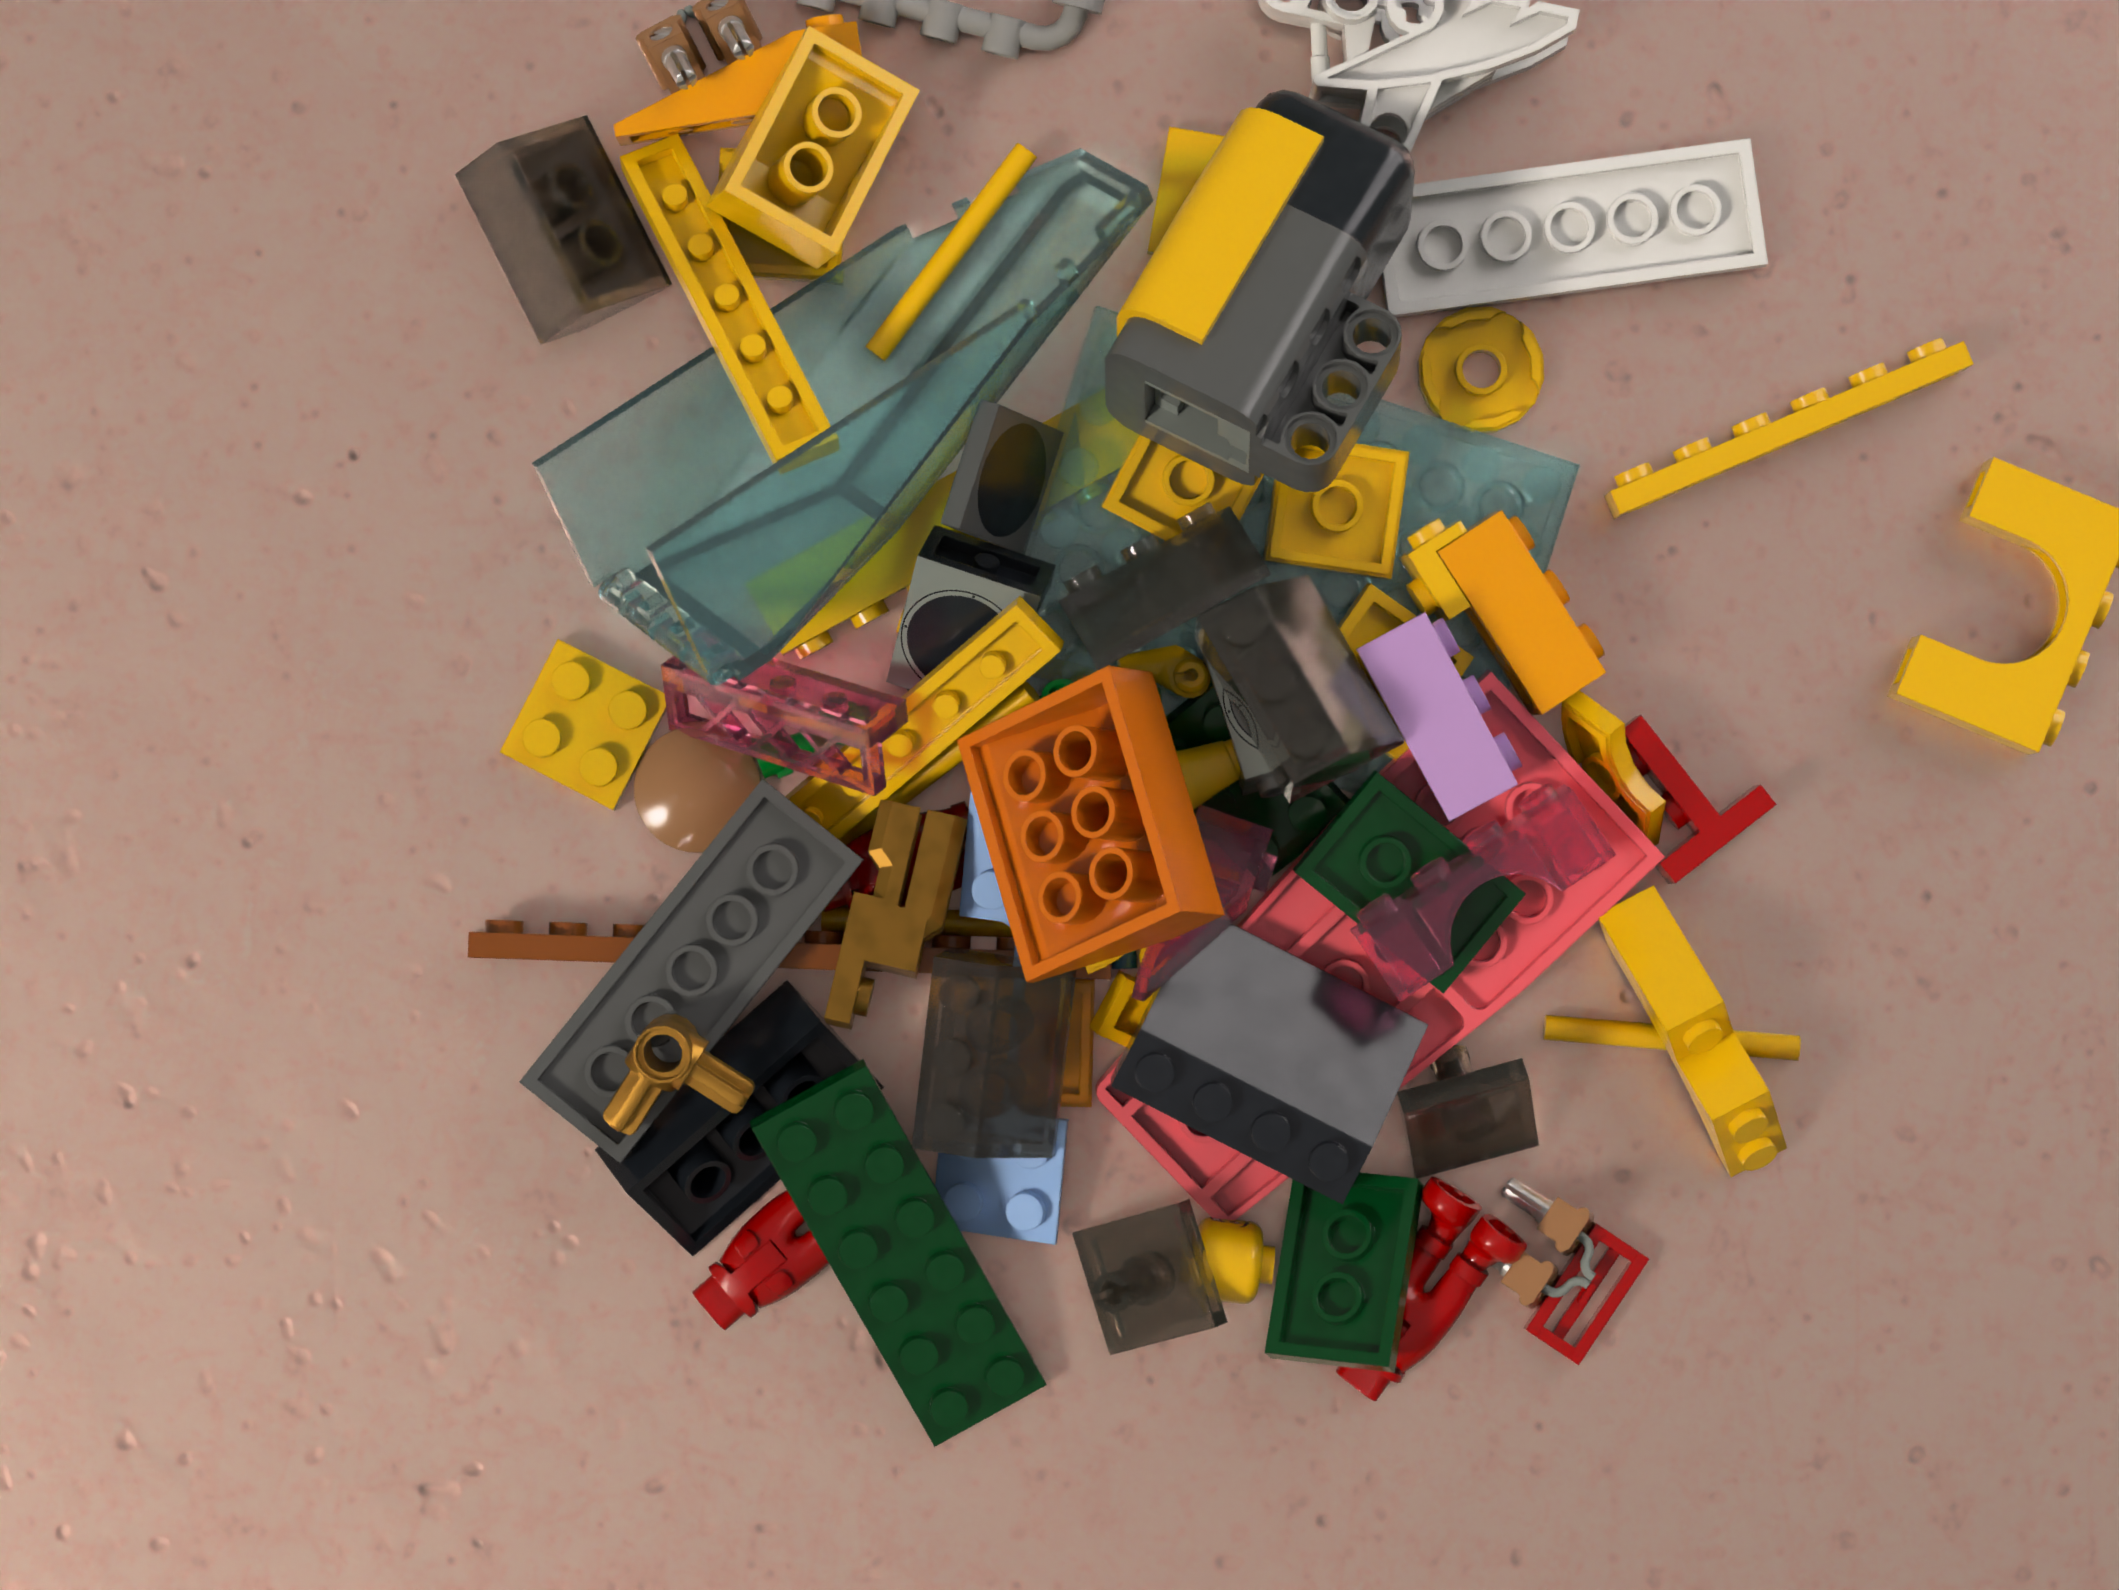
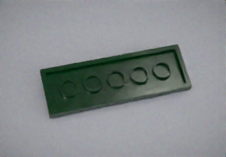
[749,1059,1047,1447]

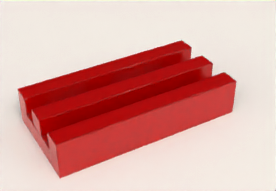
[1524,1222,1649,1365]

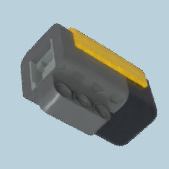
[1104,90,1415,492]

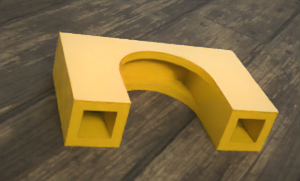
[1887,457,2119,755]

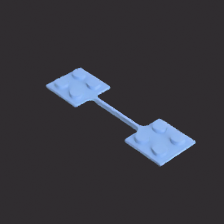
[935,790,1069,1245]

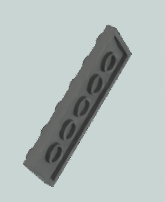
[519,779,864,1163]

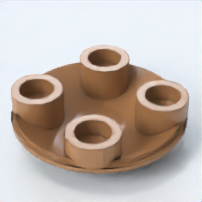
[634,725,761,853]

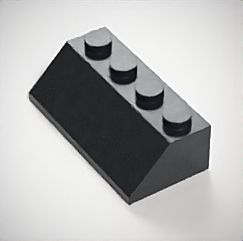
[595,980,884,1256]

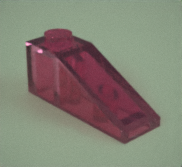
[1131,805,1278,1002]

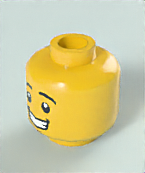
[1182,1217,1276,1304]

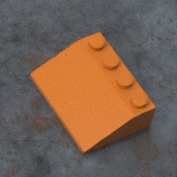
[957,665,1225,983]

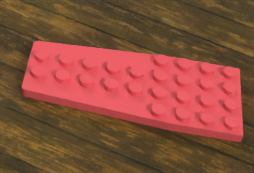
[1095,670,1665,1220]

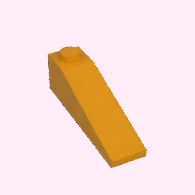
[613,14,863,146]

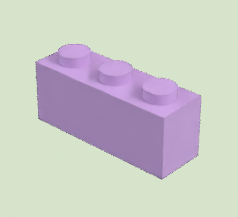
[1356,612,1522,822]

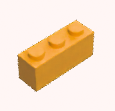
[1436,510,1606,715]

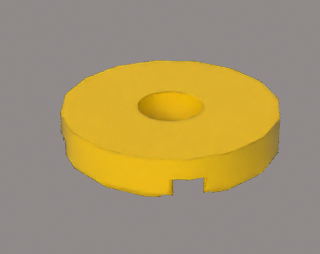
[1417,307,1544,434]

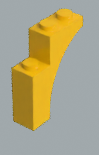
[1599,885,1787,1177]

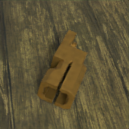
[824,800,968,1030]

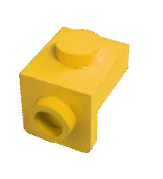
[1398,518,1471,621]

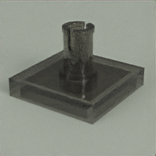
[1397,1044,1539,1178]
[1072,1199,1228,1355]

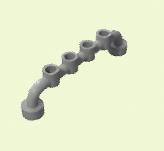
[796,0,1105,60]

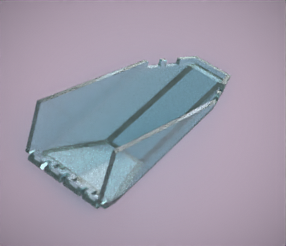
[532,148,1153,686]

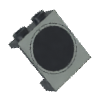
[886,525,1056,691]

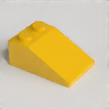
[706,26,920,269]

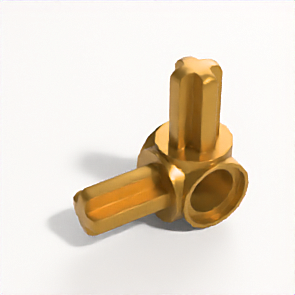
[603,1014,755,1135]

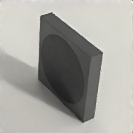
[941,399,1064,555]

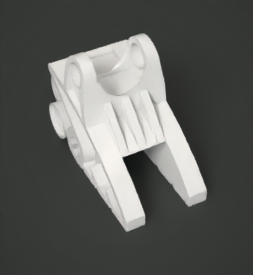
[1257,0,1580,153]

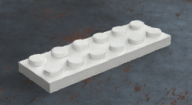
[1381,138,1768,318]

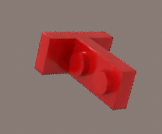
[1625,715,1777,884]

